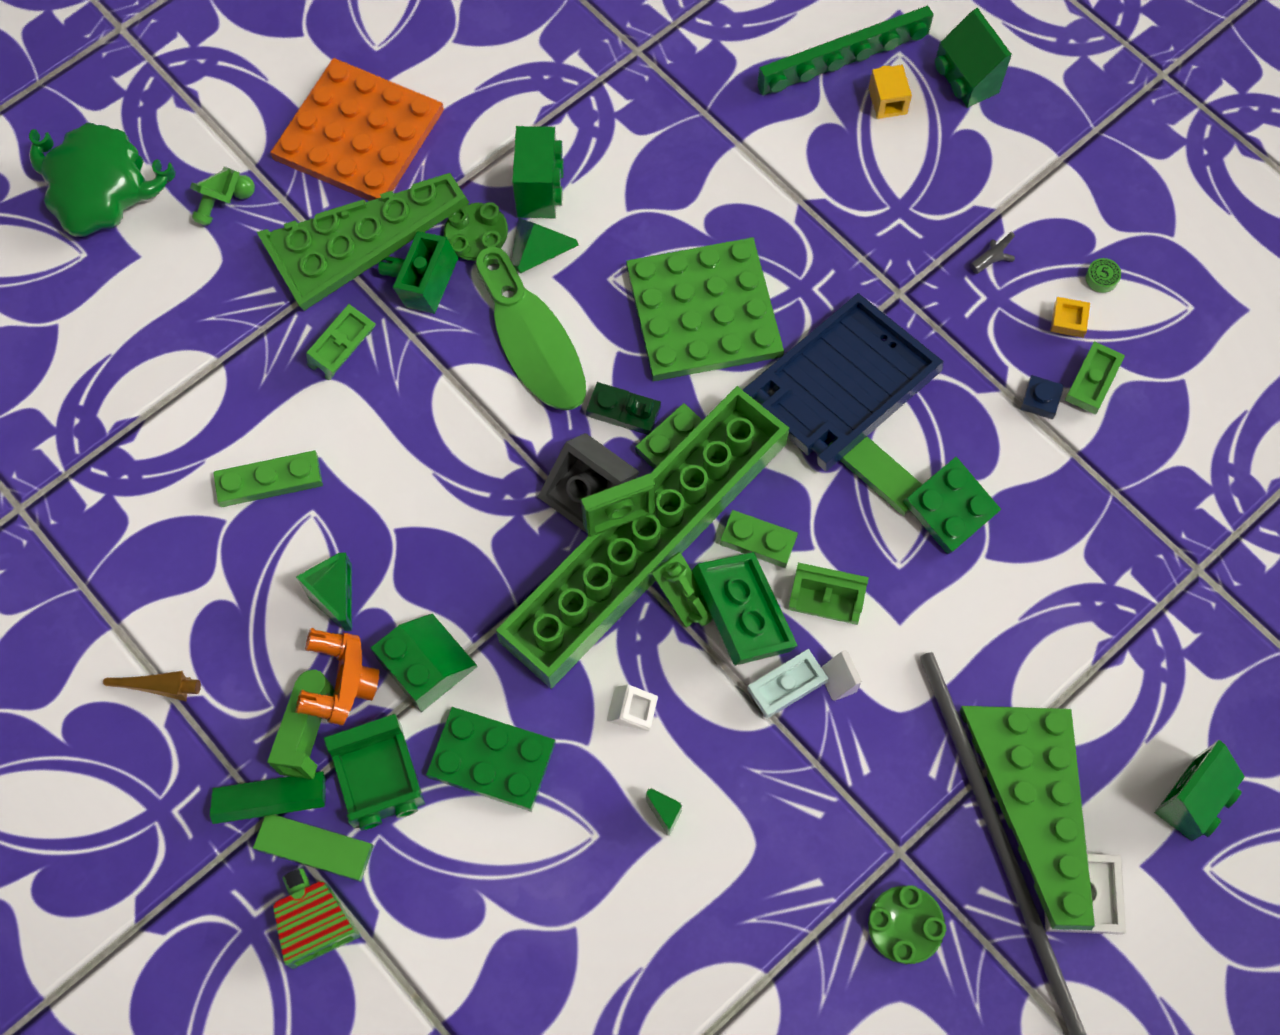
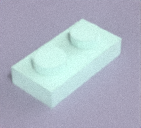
[747,649,829,719]

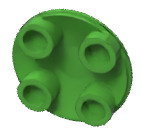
[444,202,508,261]
[868,885,946,964]

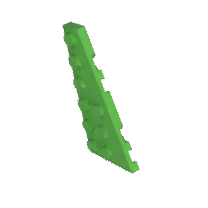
[257,173,469,311]
[959,706,1095,930]

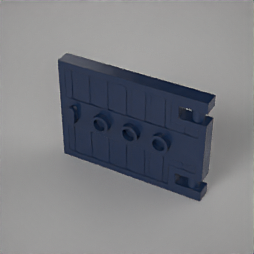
[743,293,944,472]

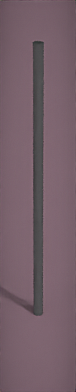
[920,652,1087,1035]

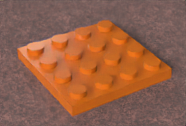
[270,58,444,201]

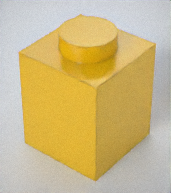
[868,64,912,119]

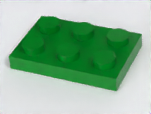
[691,552,798,666]
[426,707,556,812]

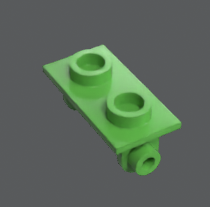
[651,552,713,628]

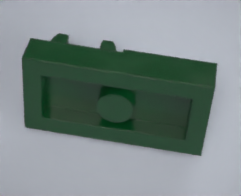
[586,382,661,435]

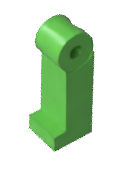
[267,670,335,779]

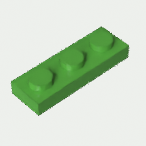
[213,450,323,508]

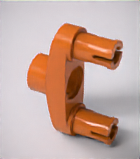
[295,628,379,726]

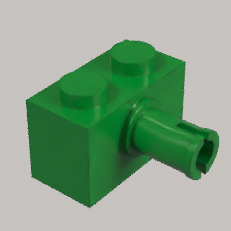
[378,231,458,314]

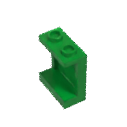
[324,714,425,830]

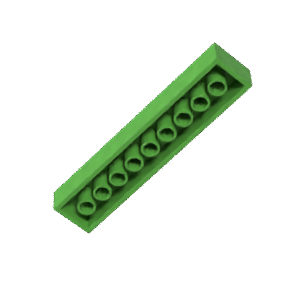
[496,386,789,689]

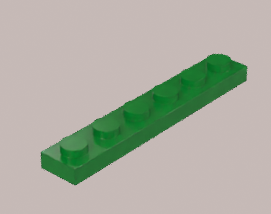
[757,5,934,96]

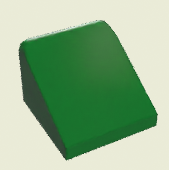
[646,788,682,836]

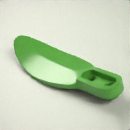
[476,247,586,410]

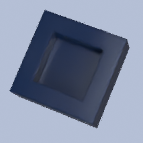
[1020,375,1064,420]

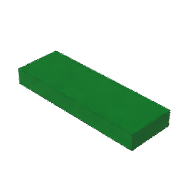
[210,771,326,824]

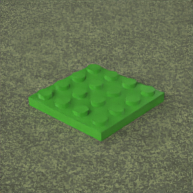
[626,237,784,382]

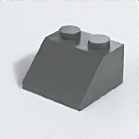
[538,433,639,532]

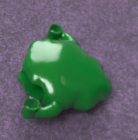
[29,122,176,237]

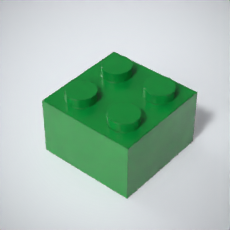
[512,126,564,219]

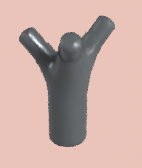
[970,232,1015,274]

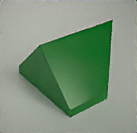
[511,218,579,273]
[296,552,352,631]

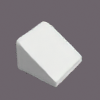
[821,650,862,701]
[607,684,658,731]

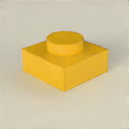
[1050,297,1090,338]

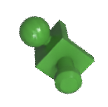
[190,166,255,226]

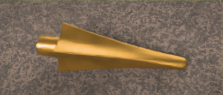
[103,671,201,701]

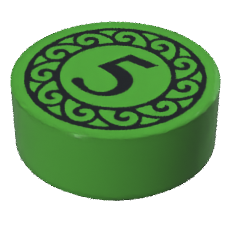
[1085,258,1121,293]

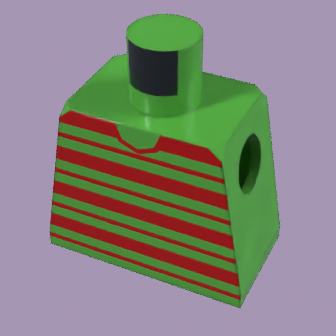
[273,868,361,969]

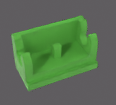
[306,304,376,380]
[788,562,869,625]

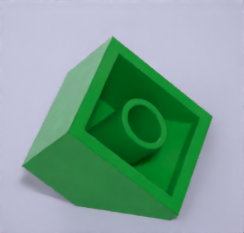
[935,8,1012,108]
[371,613,477,712]
[1154,740,1245,841]

